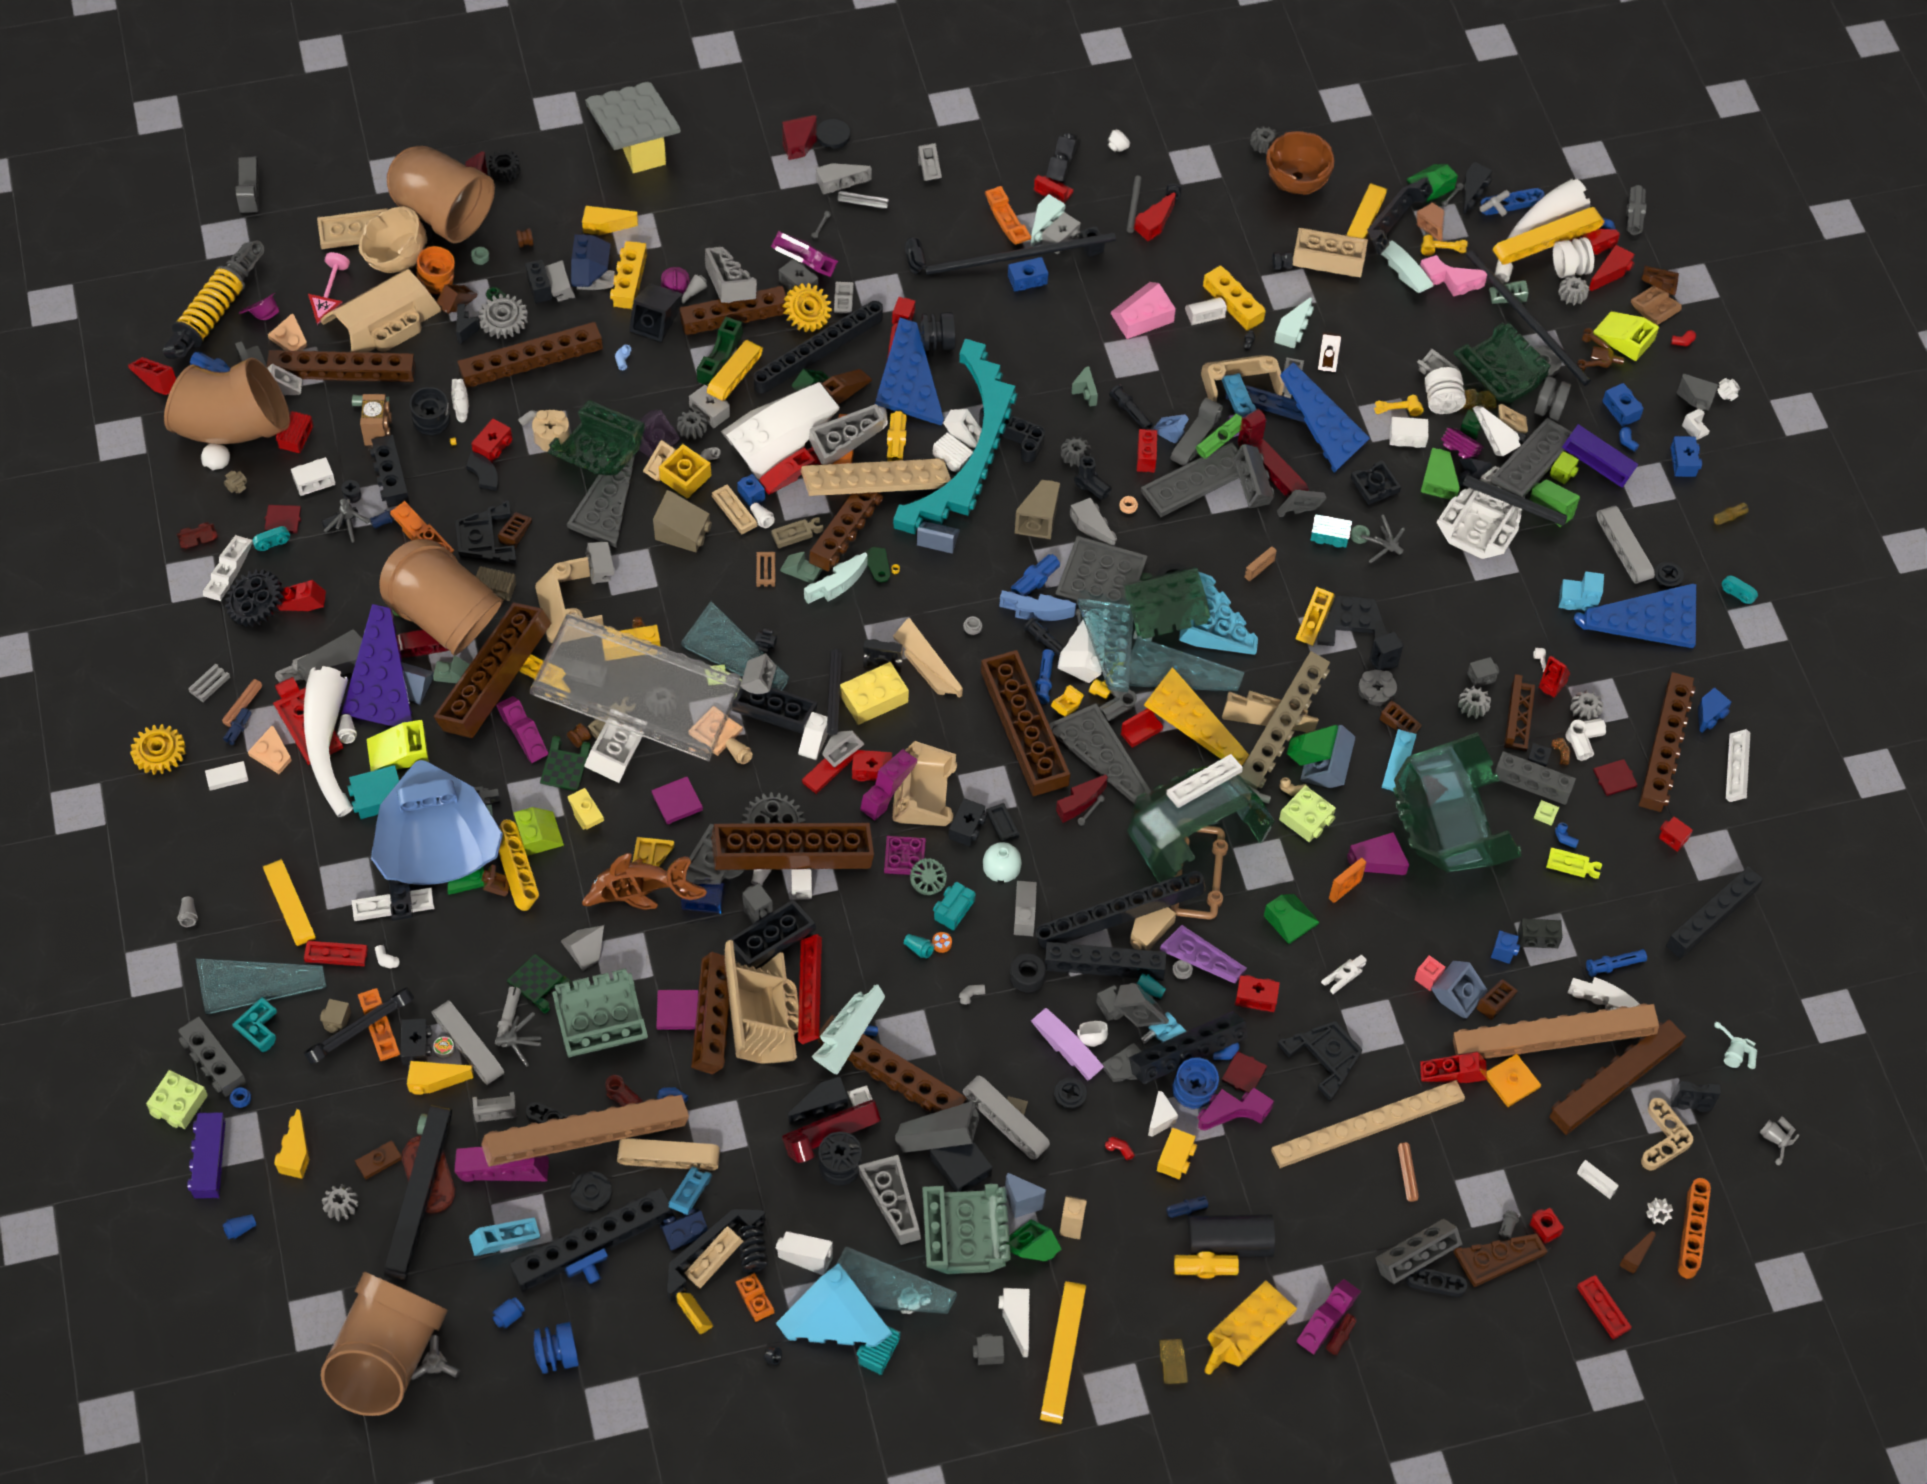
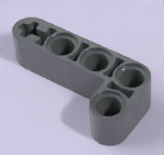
[236,156,259,213]
[1170,397,1223,466]

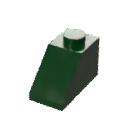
[792,369,829,392]
[1460,408,1482,441]

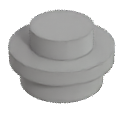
[963,616,982,635]
[1173,960,1193,979]

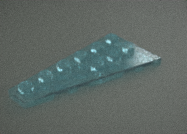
[1077,598,1134,693]
[681,601,789,690]
[1122,637,1245,691]
[196,959,327,1015]
[836,1247,957,1314]

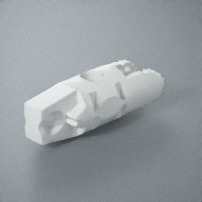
[451,379,469,422]
[1321,955,1367,994]

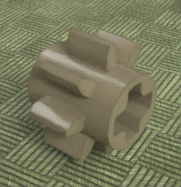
[224,471,247,493]

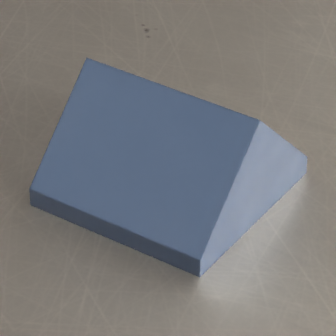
[917,521,960,554]
[401,662,434,705]
[1005,1173,1046,1218]

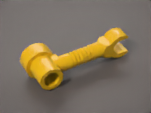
[1421,235,1468,256]
[1374,395,1424,417]
[1089,656,1126,699]

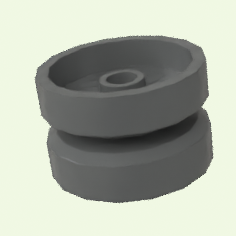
[1534,376,1572,421]

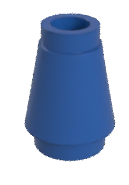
[223,1214,256,1239]

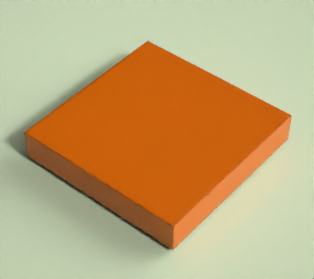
[1329,857,1366,903]

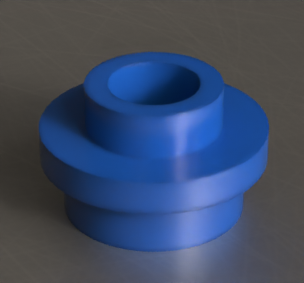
[230,1088,251,1108]

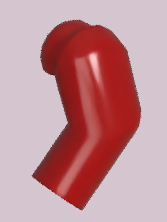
[1671,330,1696,346]
[1105,1137,1135,1160]

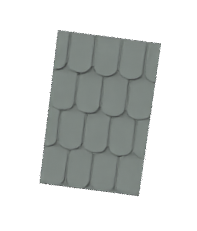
[585,82,680,173]

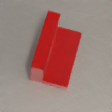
[1034,175,1073,204]
[1121,708,1163,748]

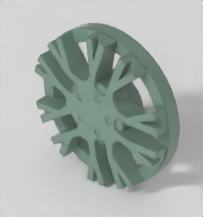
[910,858,947,895]

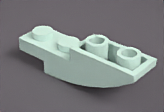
[804,552,867,604]

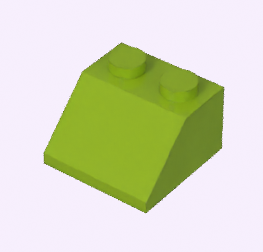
[513,807,564,856]

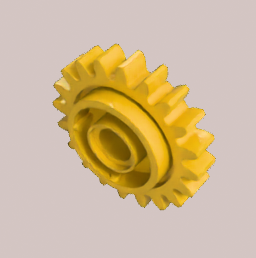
[783,283,832,332]
[130,724,186,775]

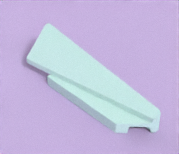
[812,985,885,1074]

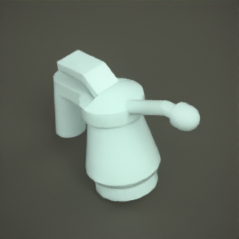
[1714,1022,1757,1069]

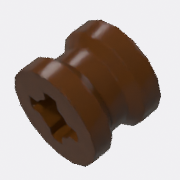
[516,228,534,248]
[567,723,591,748]

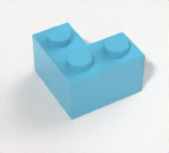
[1559,571,1604,612]

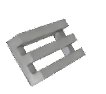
[188,664,230,702]

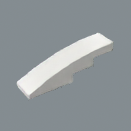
[203,535,253,601]

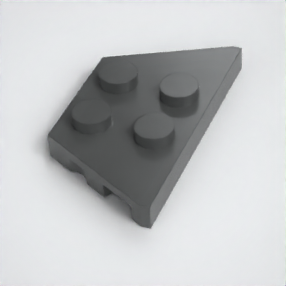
[686,824,728,884]

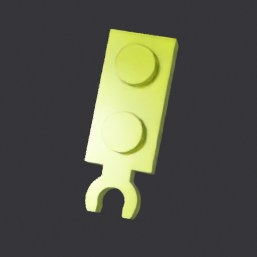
[1546,847,1602,878]

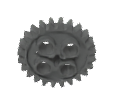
[742,792,805,824]

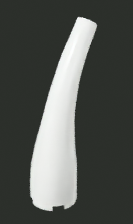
[1495,179,1590,283]
[304,666,353,817]

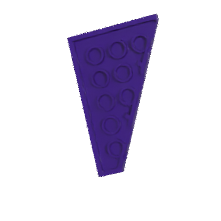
[342,604,413,727]

